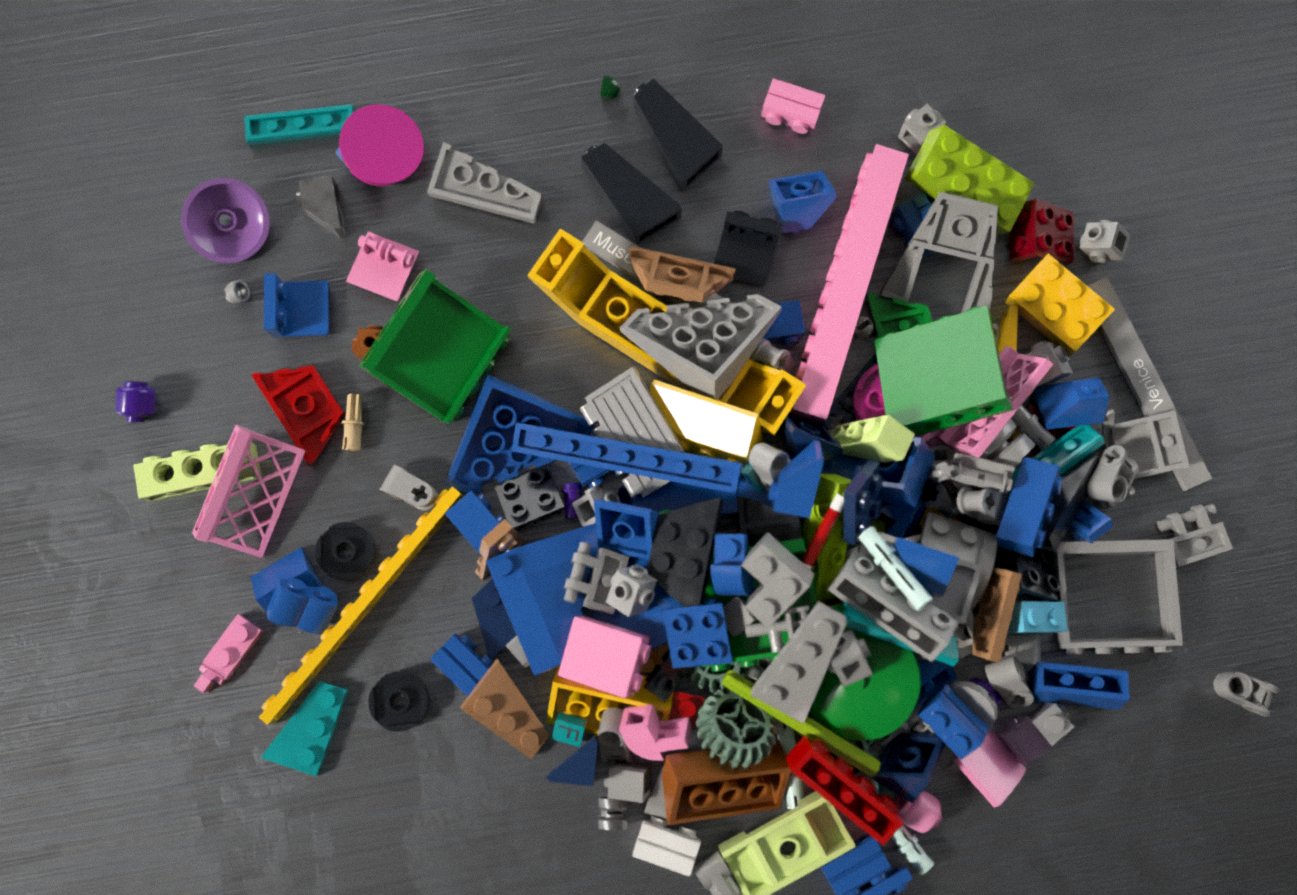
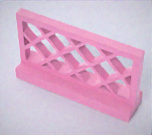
[935,346,1053,458]
[192,424,305,558]

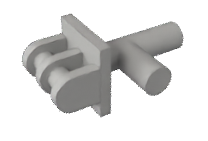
[745,605,810,653]

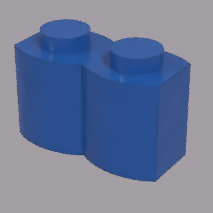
[267,578,338,634]

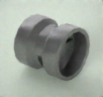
[598,796,628,830]

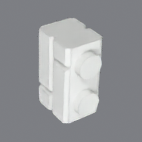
[632,815,701,877]

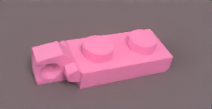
[194,614,263,693]

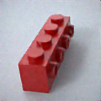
[786,735,904,846]

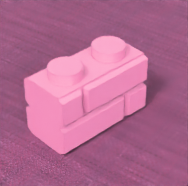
[761,78,825,134]

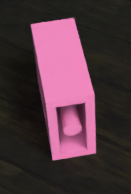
[558,615,651,698]

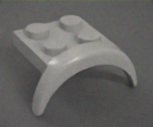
[1102,410,1190,495]
[919,511,997,610]

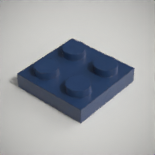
[843,460,883,545]

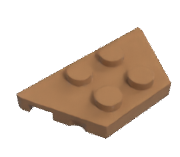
[628,246,736,303]

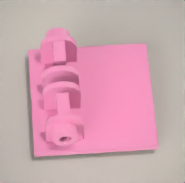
[346,232,419,302]

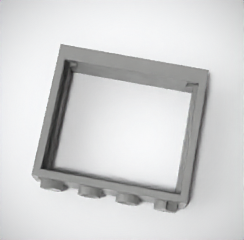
[1049,539,1183,655]

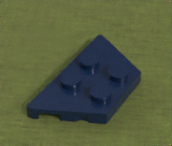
[472,578,517,660]

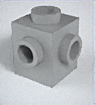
[898,104,947,155]
[1080,220,1130,263]
[1026,340,1073,386]
[572,485,621,527]
[606,565,657,617]
[828,629,873,687]

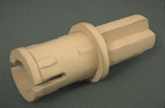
[342,394,365,451]

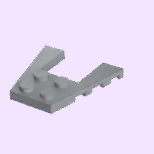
[880,191,998,313]

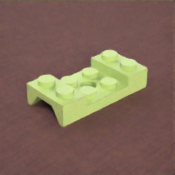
[718,791,856,895]

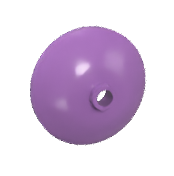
[181,178,269,263]

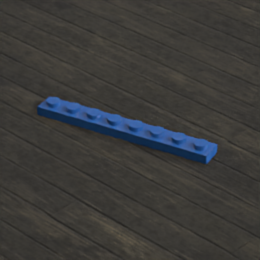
[512,423,743,493]

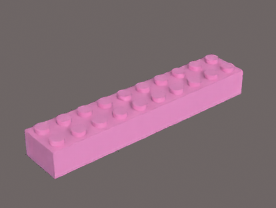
[790,144,909,426]

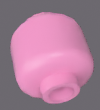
[896,790,942,833]

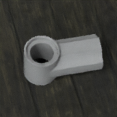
[693,851,743,895]

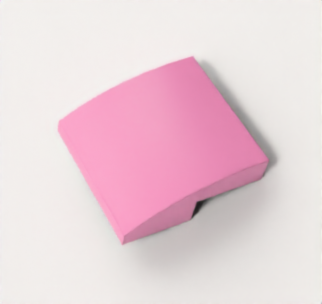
[953,730,1026,807]

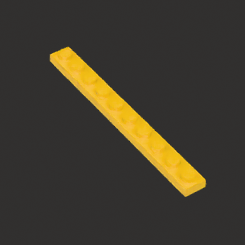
[259,487,464,725]

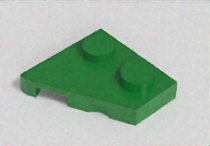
[865,293,932,339]

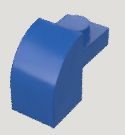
[711,534,754,596]

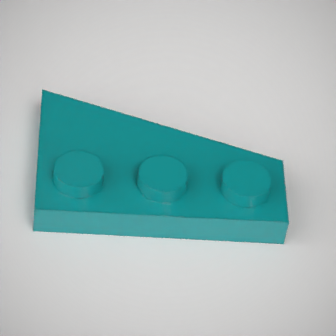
[260,681,349,776]

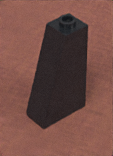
[634,78,723,192]
[581,143,682,245]
[999,451,1100,553]

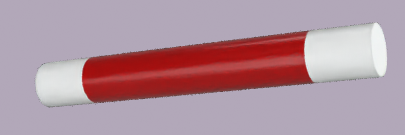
[801,493,844,570]

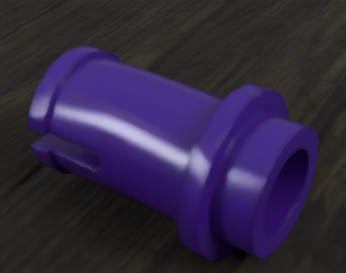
[561,483,584,519]

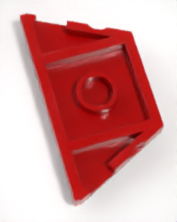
[251,365,345,466]

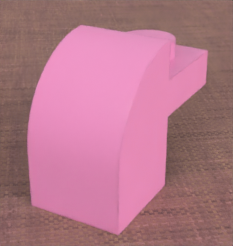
[619,704,692,761]

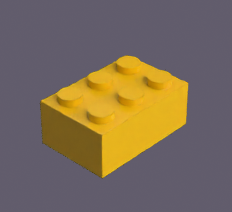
[1005,254,1115,357]

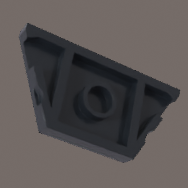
[736,496,804,548]
[647,498,724,607]

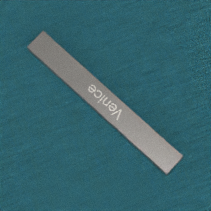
[1087,277,1212,491]

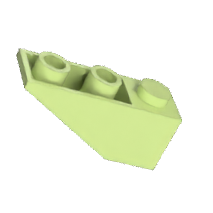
[830,415,915,462]

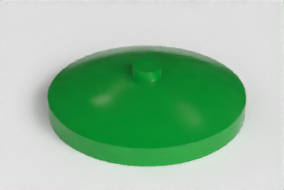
[809,626,921,741]

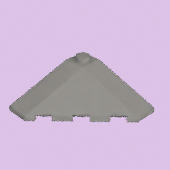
[620,294,782,400]

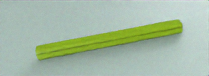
[722,670,881,777]

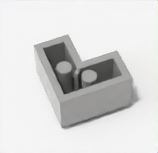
[742,533,814,628]

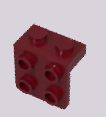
[1009,199,1075,265]

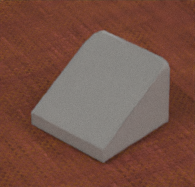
[723,596,758,637]

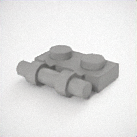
[1157,504,1233,567]
[564,542,629,615]

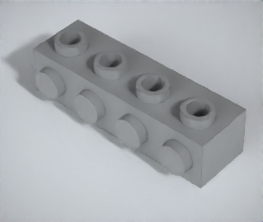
[828,551,957,662]

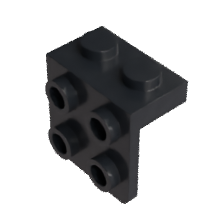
[714,210,782,286]
[994,545,1060,602]

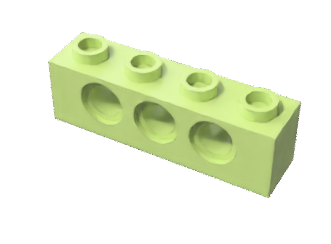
[133,441,262,502]

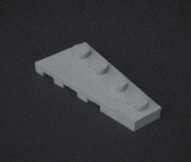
[427,141,542,224]
[751,602,846,724]

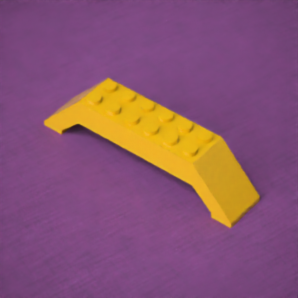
[528,229,806,435]

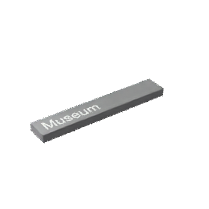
[582,221,731,309]

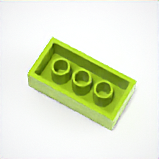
[904,125,1035,235]

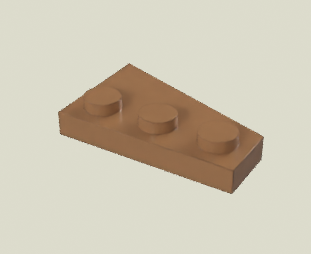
[475,519,526,581]
[972,567,1022,663]
[460,659,550,759]

